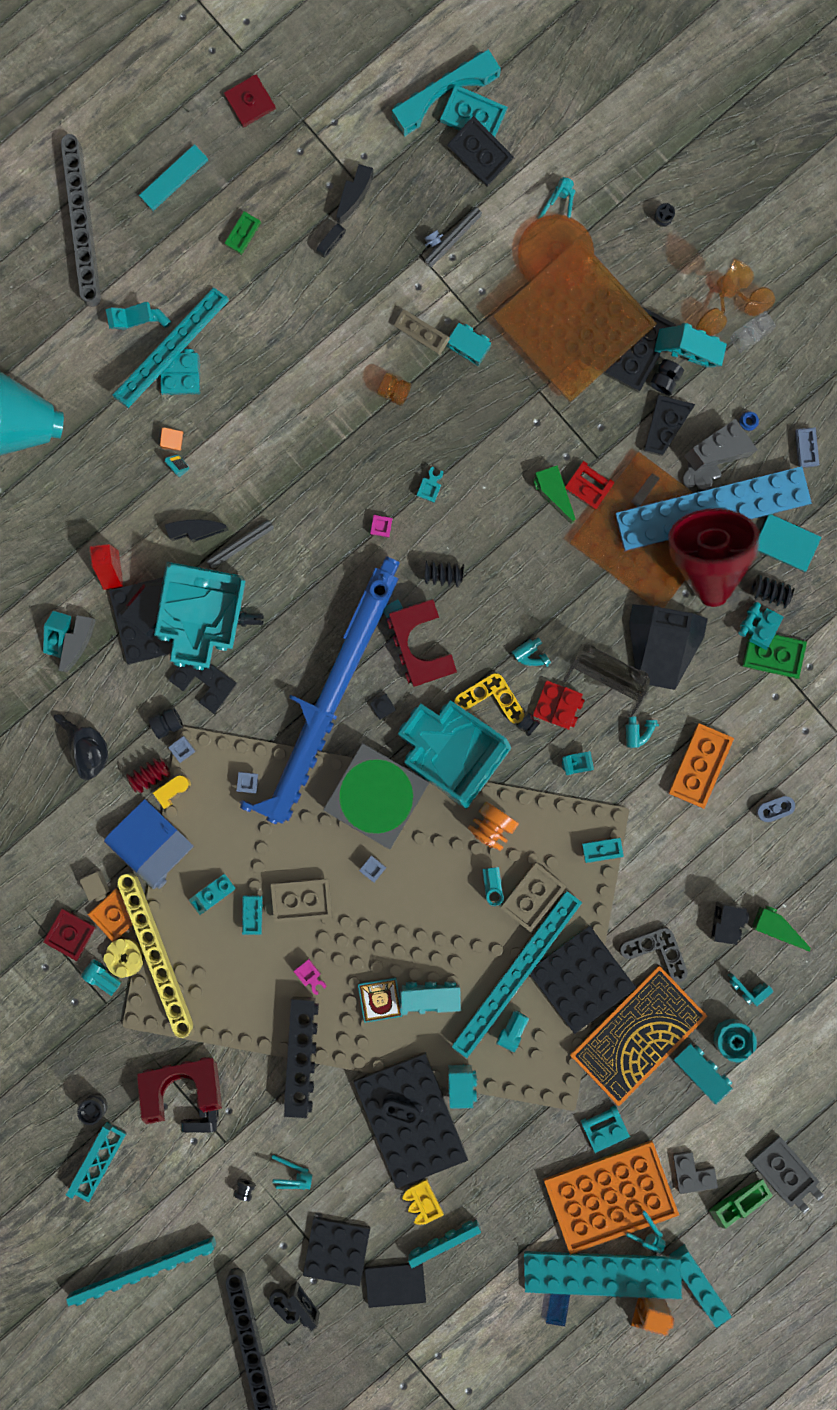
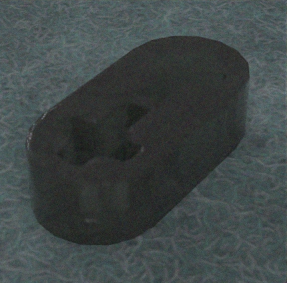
[631,473,660,508]

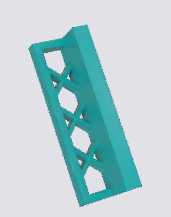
[65,1122,127,1202]

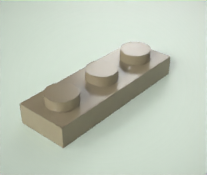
[394,309,450,355]

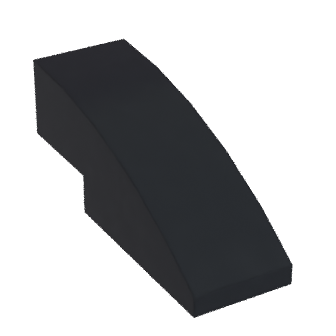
[336,164,374,224]
[165,520,229,542]

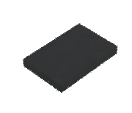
[447,115,514,187]
[365,1263,426,1308]

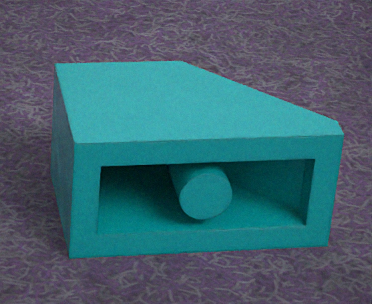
[43,611,71,658]

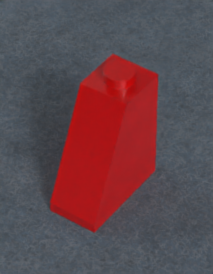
[90,544,123,590]

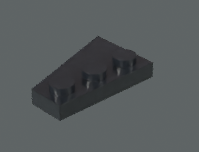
[644,395,696,456]

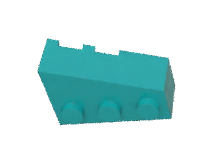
[654,323,727,368]

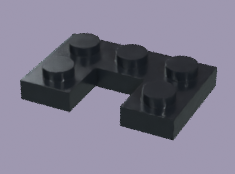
[168,664,238,714]

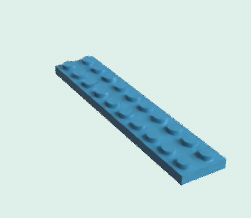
[615,466,812,551]

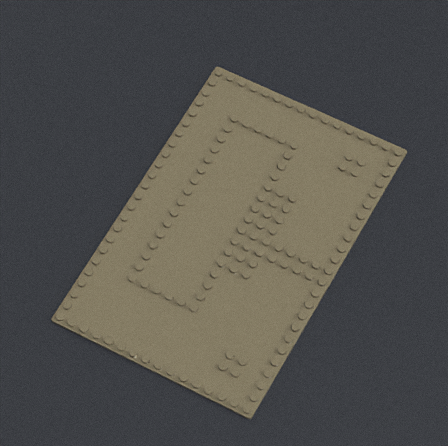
[123,727,629,1111]

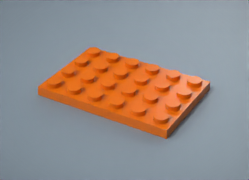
[543,1140,679,1254]

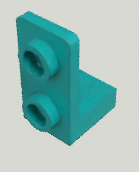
[106,302,152,330]
[189,874,235,915]
[728,972,774,1007]

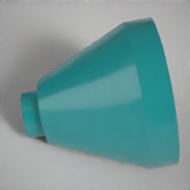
[0,372,64,456]

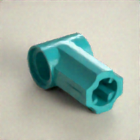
[482,867,504,906]
[81,959,122,996]
[496,1010,529,1053]

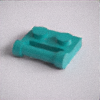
[581,1105,630,1153]

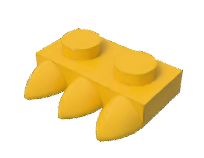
[402,1178,444,1225]

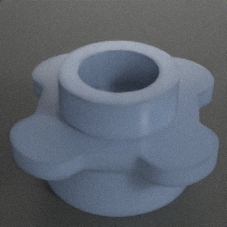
[424,230,443,247]

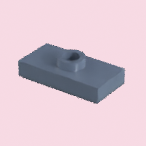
[795,427,819,468]

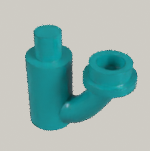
[511,637,551,667]
[626,717,659,748]

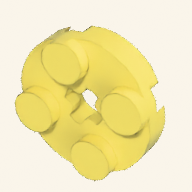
[103,938,143,978]

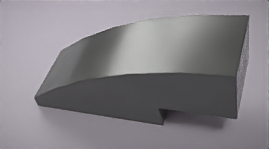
[59,615,96,672]

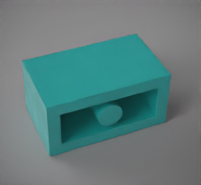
[446,323,491,367]

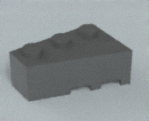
[684,419,758,471]

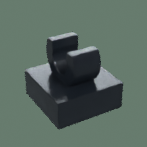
[199,1109,219,1123]

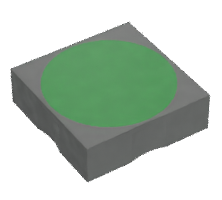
[323,743,430,850]

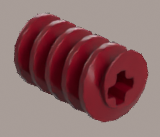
[126,757,170,793]

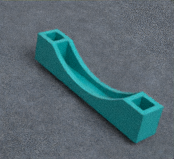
[392,49,501,137]

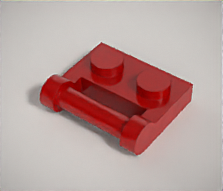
[565,461,615,510]

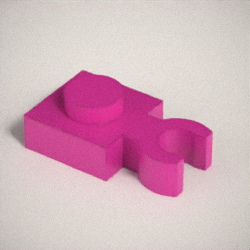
[294,959,327,995]

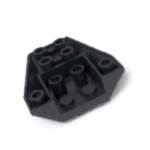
[629,604,708,690]

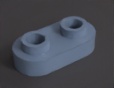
[756,796,795,822]

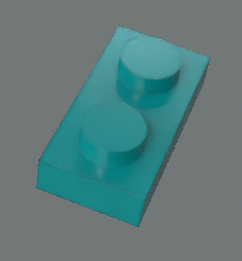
[582,837,624,863]

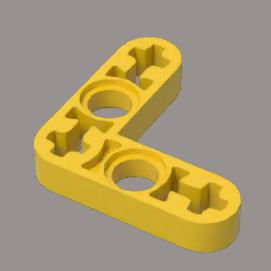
[454,674,524,723]

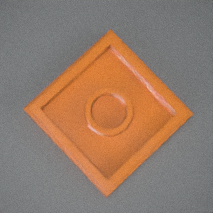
[87,888,142,942]

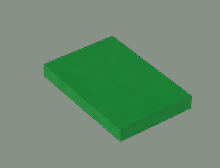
[742,634,807,679]

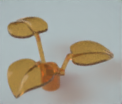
[695,259,775,336]

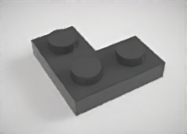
[673,1151,718,1194]

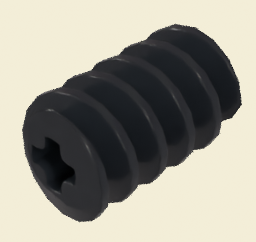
[424,560,464,588]
[750,574,795,609]

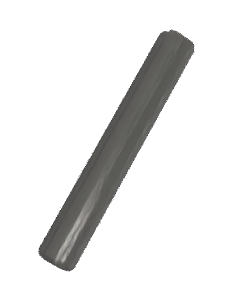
[425,207,482,267]
[206,520,274,568]

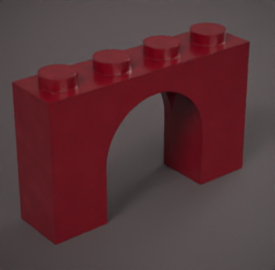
[386,598,457,687]
[137,1057,222,1125]

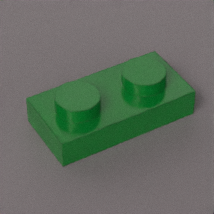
[224,211,261,255]

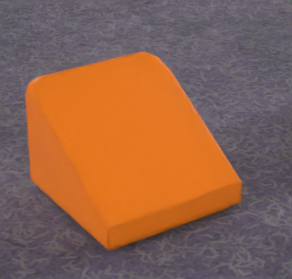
[160,427,183,451]

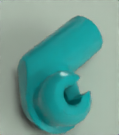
[150,309,171,328]

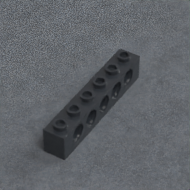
[284,996,319,1118]

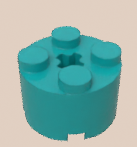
[713,1019,757,1062]

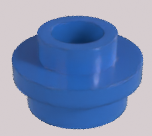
[739,411,759,431]

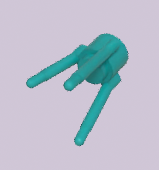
[538,177,576,221]
[271,1155,313,1190]
[626,1210,665,1254]

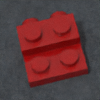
[532,680,585,730]

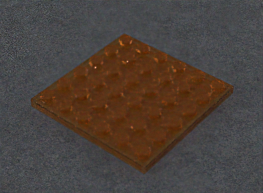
[493,238,657,403]
[569,452,694,608]

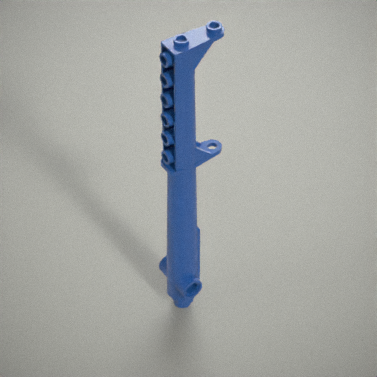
[240,556,400,824]

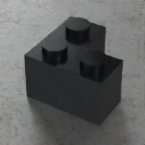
[711,901,749,945]

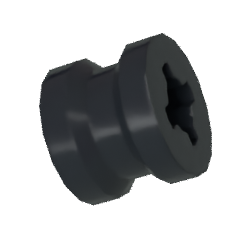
[654,203,675,227]
[517,713,541,737]
[233,1179,256,1201]

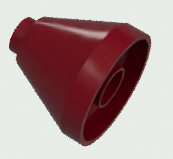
[669,508,759,607]

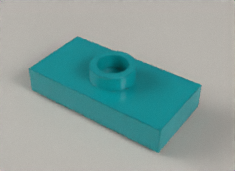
[242,895,263,935]

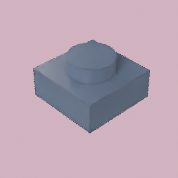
[168,736,196,763]
[237,772,258,793]
[359,855,386,883]

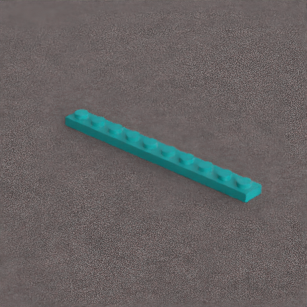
[451,890,583,1058]

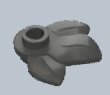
[683,462,721,491]

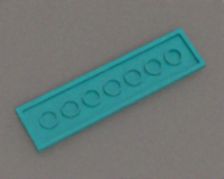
[524,1251,682,1299]

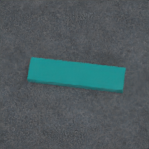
[139,144,208,211]

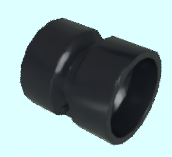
[650,359,684,395]
[148,706,184,739]
[77,1094,108,1125]

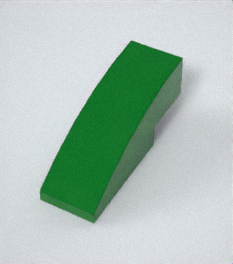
[709,1179,773,1229]

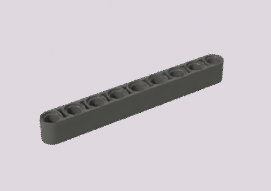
[61,134,101,307]

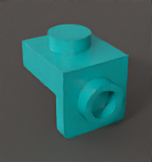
[562,751,594,775]

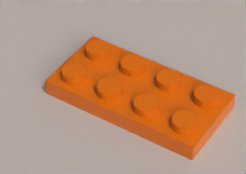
[668,723,734,809]

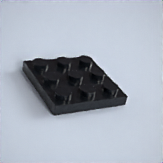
[303,1216,370,1287]

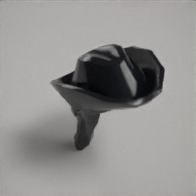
[53,714,108,781]

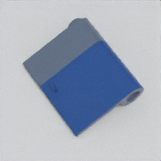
[104,799,194,889]

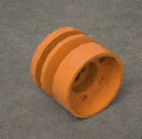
[467,801,519,851]

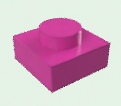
[370,515,393,538]

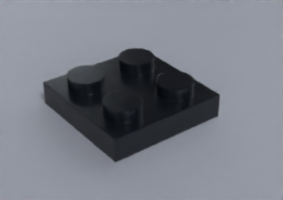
[288,1282,320,1332]

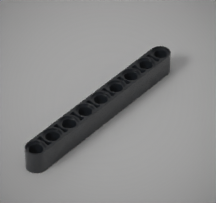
[226,1268,277,1410]

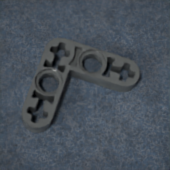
[619,927,688,982]

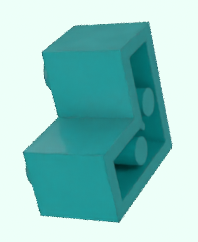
[448,1065,477,1109]

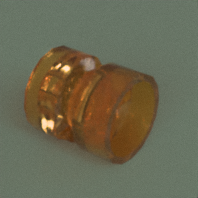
[377,372,412,406]

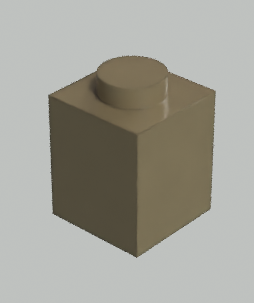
[79,871,110,902]

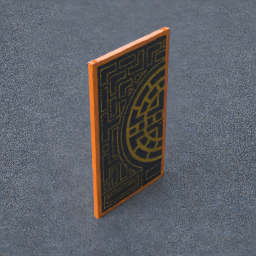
[570,965,707,1106]

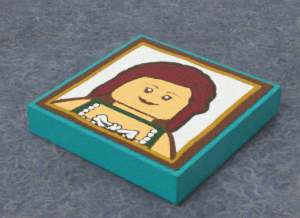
[358,977,403,1023]

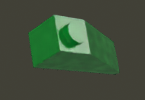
[533,465,576,524]
[751,905,811,952]

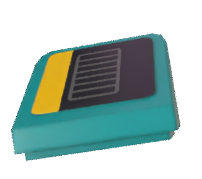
[165,455,190,477]

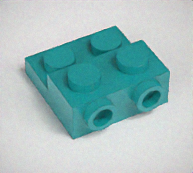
[161,349,200,395]

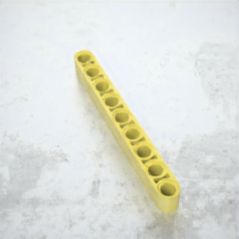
[118,872,193,1038]

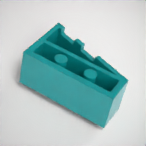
[401,981,460,1015]
[674,1044,733,1105]

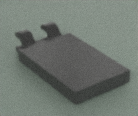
[750,1136,825,1214]

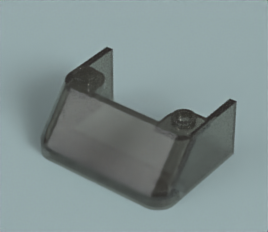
[562,643,650,718]

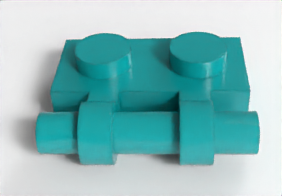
[738,602,784,650]

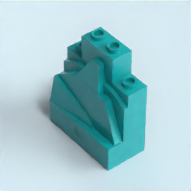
[154,561,246,670]
[398,700,511,810]

